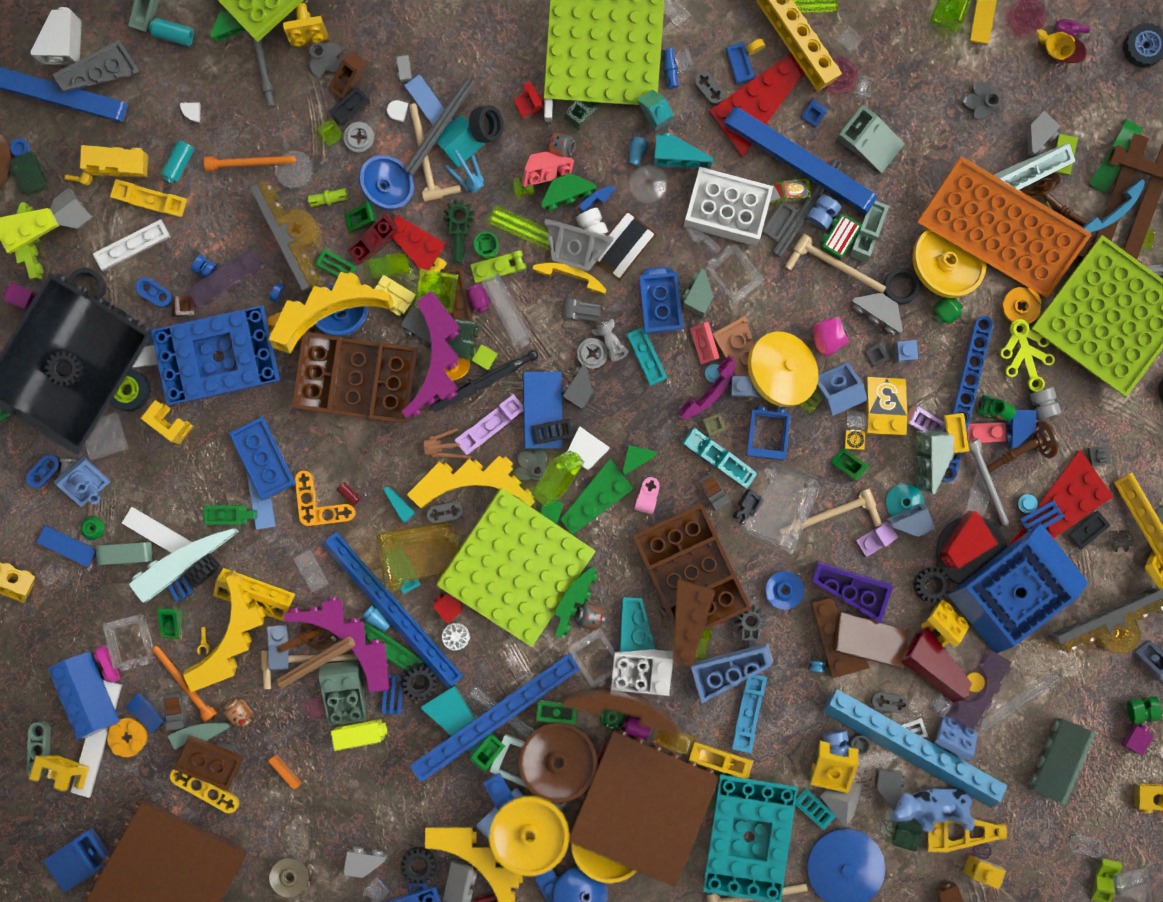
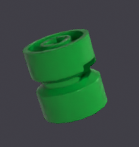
[474,232,500,260]
[1127,696,1162,725]

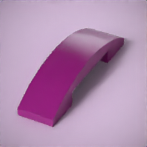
[679,354,736,419]

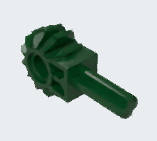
[443,200,475,263]

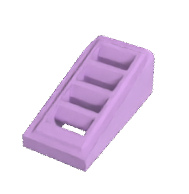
[907,405,945,432]

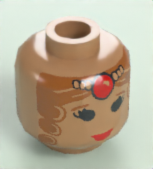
[223,698,252,727]

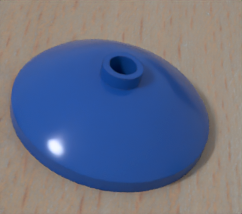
[359,155,414,210]
[315,284,368,336]
[552,866,608,902]

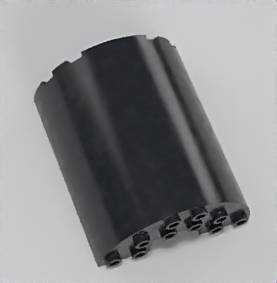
[0,273,153,455]

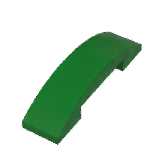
[1088,119,1143,194]

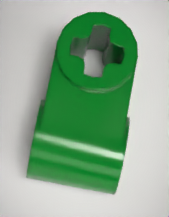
[976,395,1016,421]

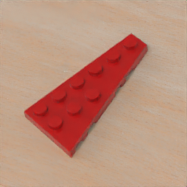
[709,53,804,157]
[1007,450,1113,548]

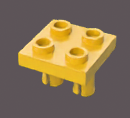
[283,3,328,46]
[921,600,970,648]

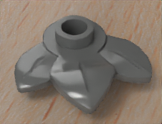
[309,42,342,78]
[963,81,1001,119]
[513,449,548,481]

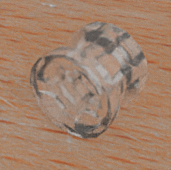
[929,693,953,718]

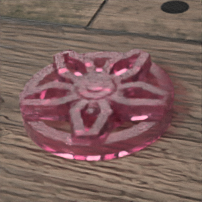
[1010,0,1047,34]
[826,57,857,93]

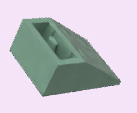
[836,104,905,174]
[914,430,954,494]
[319,660,367,726]

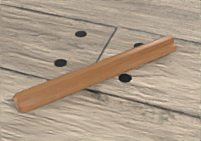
[276,637,355,688]

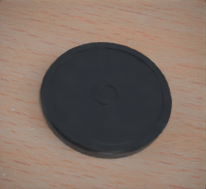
[936,517,1007,584]

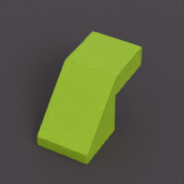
[1091,859,1122,902]

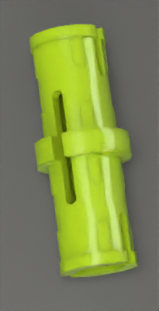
[308,188,348,208]

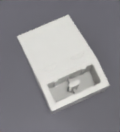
[611,650,673,696]

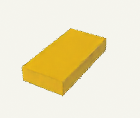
[944,413,969,453]

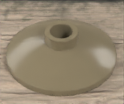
[269,858,308,898]

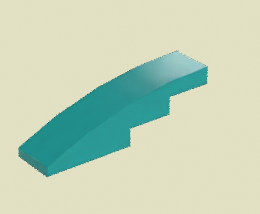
[681,427,758,489]

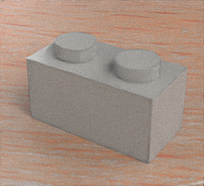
[395,55,412,83]

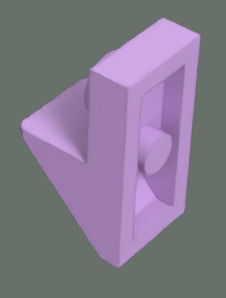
[856,521,898,557]

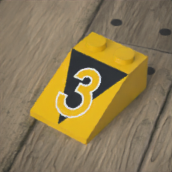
[865,377,907,436]

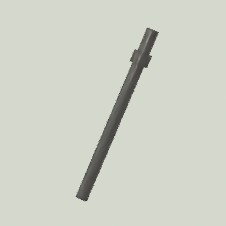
[252,37,275,108]

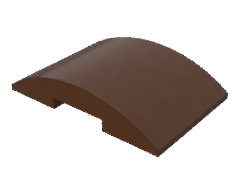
[292,332,418,424]
[632,503,752,631]
[562,688,680,735]

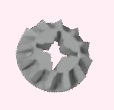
[344,122,374,153]
[577,338,608,369]

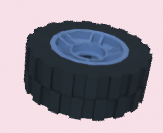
[1123,23,1163,68]

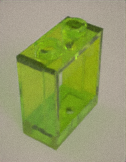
[531,450,585,506]

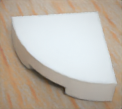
[180,103,200,123]

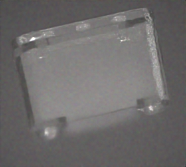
[742,462,820,555]

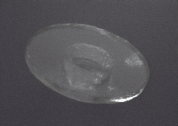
[629,165,667,203]

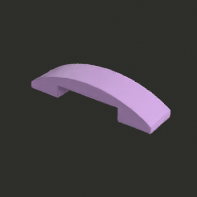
[454,394,523,456]

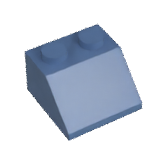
[817,362,868,415]

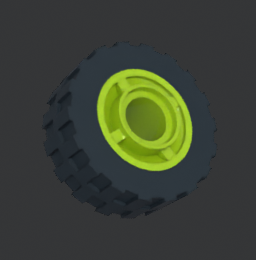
[111,369,151,411]

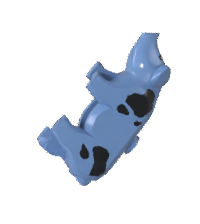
[890,788,975,832]

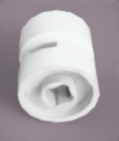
[576,208,609,235]

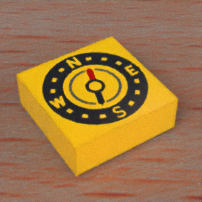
[844,429,865,450]

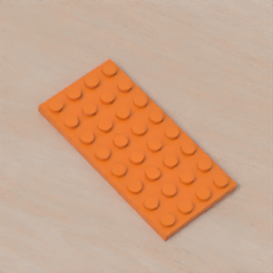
[917,155,1092,298]

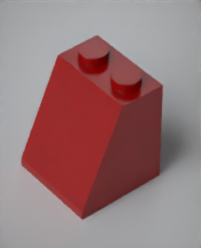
[940,510,998,569]

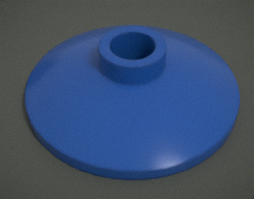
[765,571,804,610]

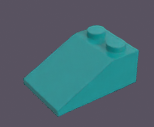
[654,133,713,169]

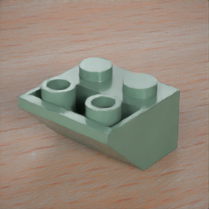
[681,269,713,318]

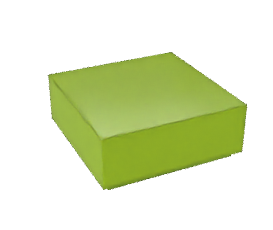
[472,344,498,371]

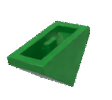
[210,10,246,43]
[344,202,377,232]
[622,445,657,476]
[831,448,869,482]
[157,608,183,639]
[470,734,505,772]

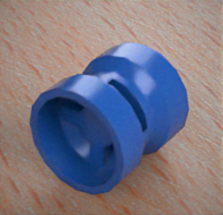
[190,254,217,280]

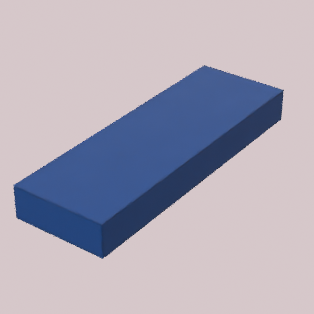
[36,525,96,567]

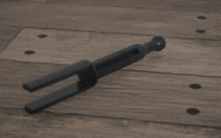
[431,350,538,412]

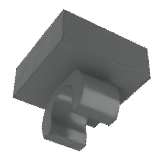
[1088,445,1111,467]

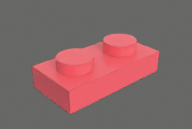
[690,322,719,365]
[967,422,1006,443]

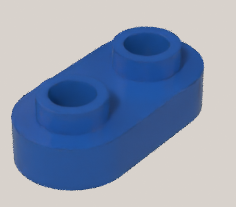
[135,277,172,307]
[26,455,61,488]

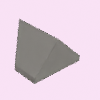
[50,187,93,229]
[820,783,863,827]

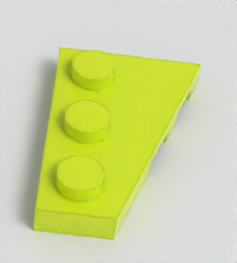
[0,208,59,254]

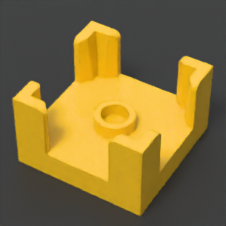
[141,400,193,444]
[810,741,858,793]
[29,755,90,791]

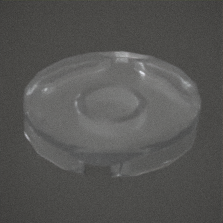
[275,151,313,189]

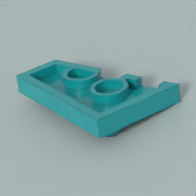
[619,597,655,652]

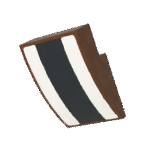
[596,210,657,281]

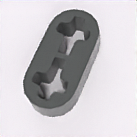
[695,72,724,105]
[427,502,463,523]
[871,692,909,713]

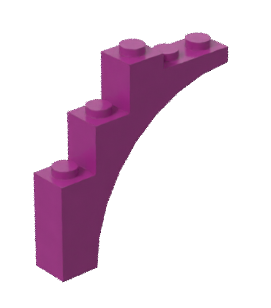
[402,291,461,419]
[284,597,390,692]

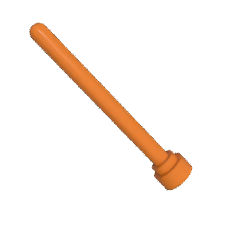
[204,156,296,172]
[152,646,217,723]

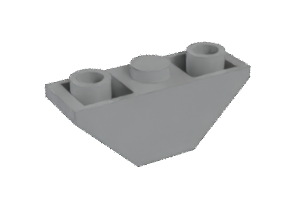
[850,293,903,335]

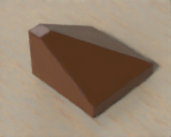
[172,296,194,317]

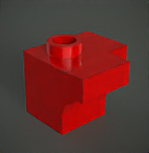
[514,81,544,120]

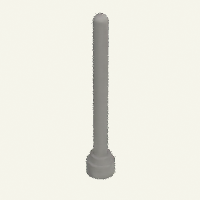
[968,439,1009,527]

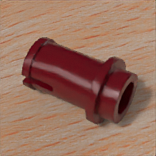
[336,482,361,506]
[473,893,498,902]

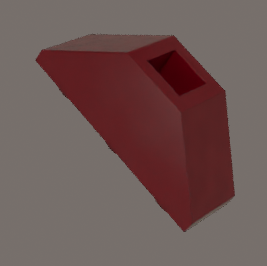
[347,213,398,265]

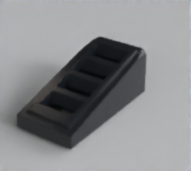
[532,418,574,445]

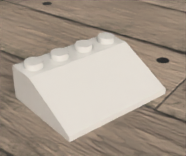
[683,167,774,246]

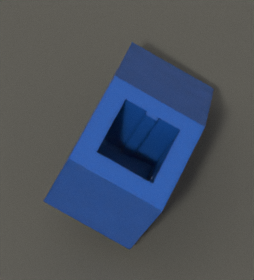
[1005,410,1036,449]

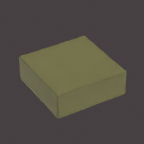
[702,413,727,437]

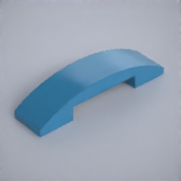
[1082,179,1145,232]
[732,675,767,753]

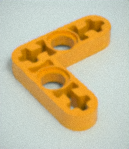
[295,471,356,526]

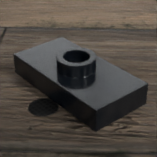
[329,86,371,126]
[1067,511,1111,550]

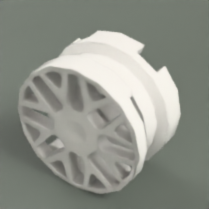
[442,623,470,650]

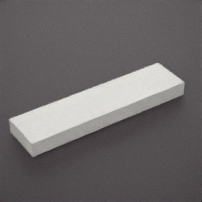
[93,219,170,271]
[122,507,192,553]

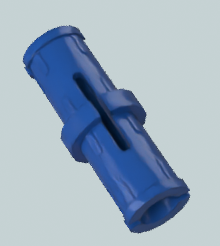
[662,48,679,89]

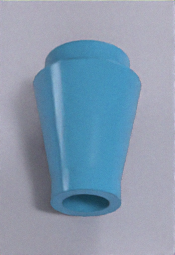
[628,136,648,165]
[362,605,391,632]

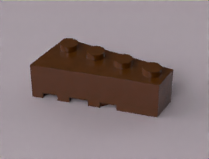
[673,579,715,666]
[810,597,870,678]

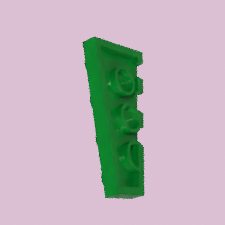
[561,458,633,535]

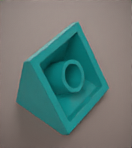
[435,115,486,168]

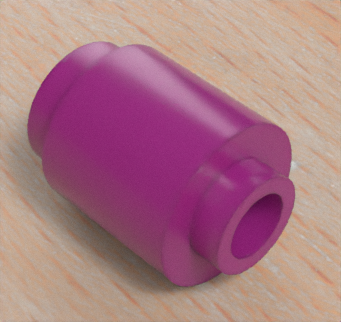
[466,284,491,314]
[622,716,651,740]

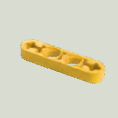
[170,770,239,813]

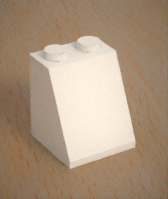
[31,7,81,65]

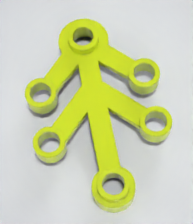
[1000,319,1055,392]

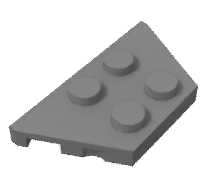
[545,219,614,271]

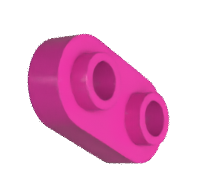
[94,645,120,683]

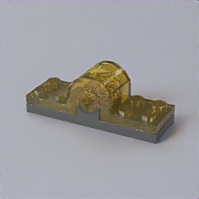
[250,181,322,295]
[1048,588,1163,654]

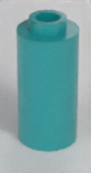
[149,18,194,47]
[160,140,195,184]

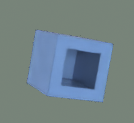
[894,340,918,363]

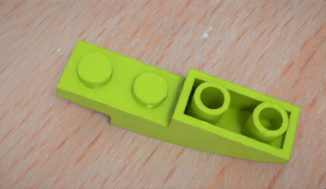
[15,202,43,282]

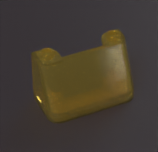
[376,523,459,591]

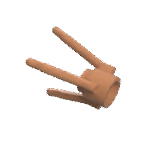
[424,428,471,459]

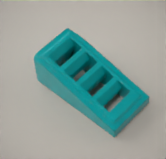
[384,487,416,524]
[795,788,836,830]

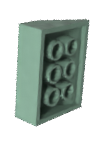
[1029,718,1096,806]

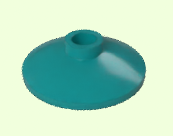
[886,483,924,516]

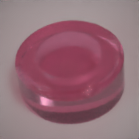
[306,698,325,718]

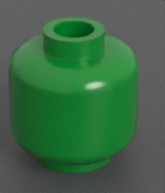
[934,297,963,324]

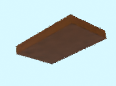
[173,735,243,791]

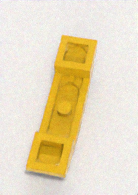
[110,179,187,217]
[533,263,606,296]

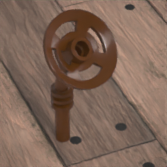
[1022,172,1088,227]
[986,421,1058,473]
[276,622,338,653]

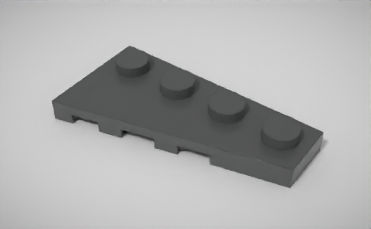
[52,40,140,93]

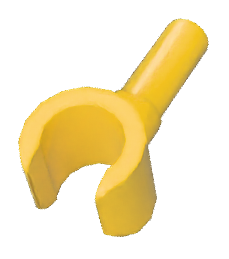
[64,172,93,186]
[197,627,210,655]

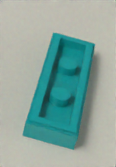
[626,326,667,386]

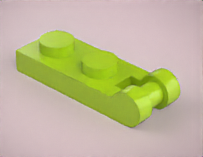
[470,250,527,284]

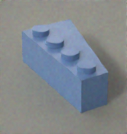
[691,643,773,704]

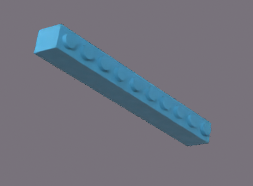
[822,689,1007,808]

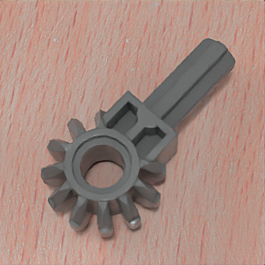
[734,604,767,649]

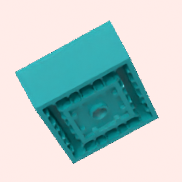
[703,775,798,902]

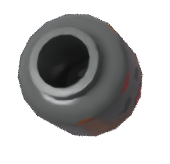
[546,131,575,157]
[575,603,605,630]

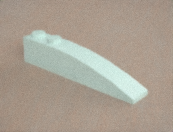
[994,143,1075,190]
[129,529,239,603]

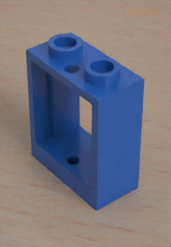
[746,406,791,460]

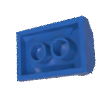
[639,266,683,334]

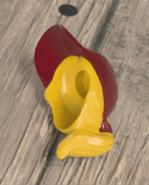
[1036,29,1087,64]

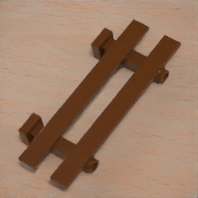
[1077,133,1163,263]

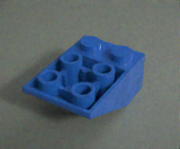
[43,827,110,893]

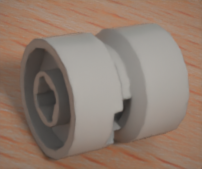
[1029,387,1062,420]

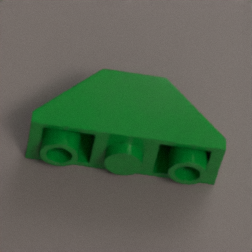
[541,173,596,212]

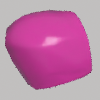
[813,317,849,356]

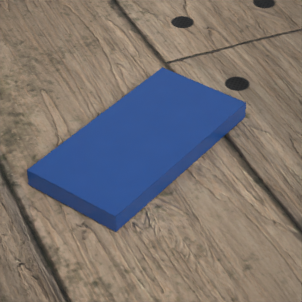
[523,372,563,449]
[229,416,296,501]

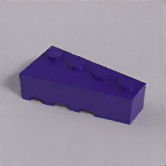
[811,560,893,623]

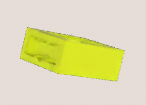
[331,719,387,751]

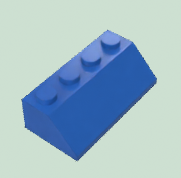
[48,652,120,740]

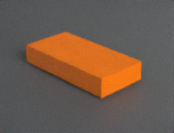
[269,754,302,790]

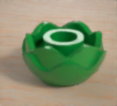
[80,516,104,540]
[600,708,624,729]

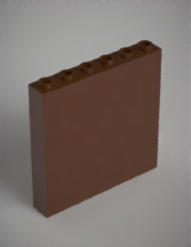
[568,729,720,887]
[82,798,246,902]

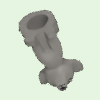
[592,319,628,361]

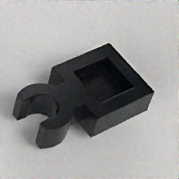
[733,489,764,525]

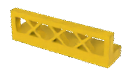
[213,568,295,622]

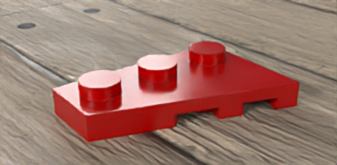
[393,214,446,276]

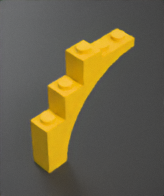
[269,272,394,353]
[407,456,535,508]
[183,570,266,692]
[425,827,523,902]

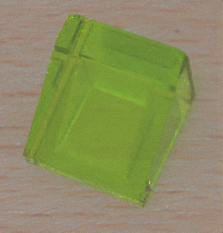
[316,118,344,146]

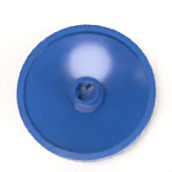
[807,828,885,902]

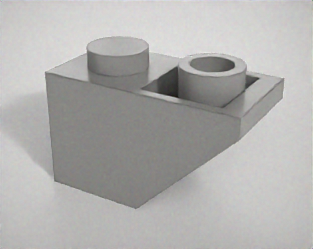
[1027,111,1061,158]
[344,847,387,878]

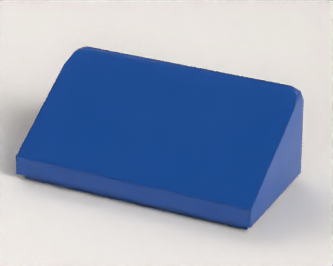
[125,693,166,734]

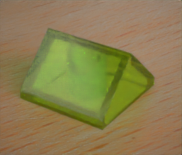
[931,0,972,32]
[414,269,458,313]

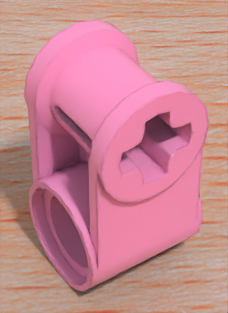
[634,477,659,515]

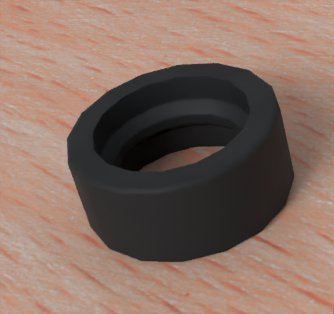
[469,105,503,143]
[67,268,106,298]
[883,268,921,305]

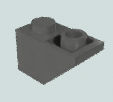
[401,306,432,348]
[562,364,592,410]
[874,768,905,811]

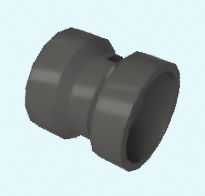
[848,734,870,755]

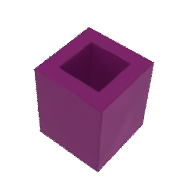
[4,283,37,310]
[1120,724,1154,756]

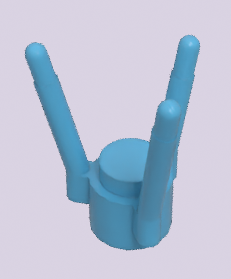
[445,150,484,193]

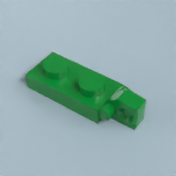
[203,505,257,525]

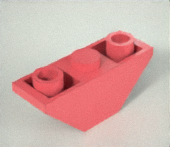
[521,152,574,187]

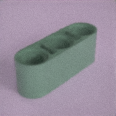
[96,542,153,565]
[27,721,51,778]

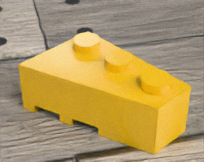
[80,145,148,178]

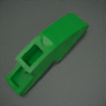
[554,567,598,638]

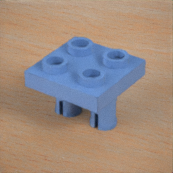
[54,456,110,507]
[933,715,978,761]

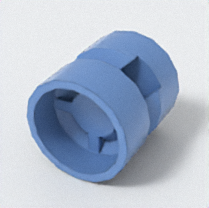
[806,194,842,230]
[822,730,850,758]

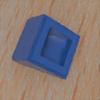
[801,99,829,127]

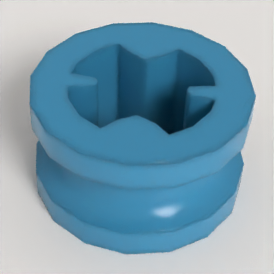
[809,661,827,672]

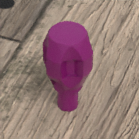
[1054,19,1090,36]

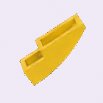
[689,742,754,779]

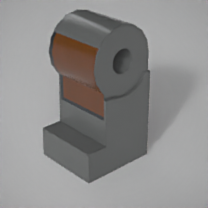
[697,472,730,511]
[164,692,187,731]

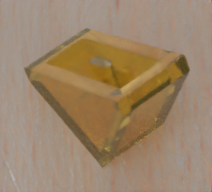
[654,730,697,755]

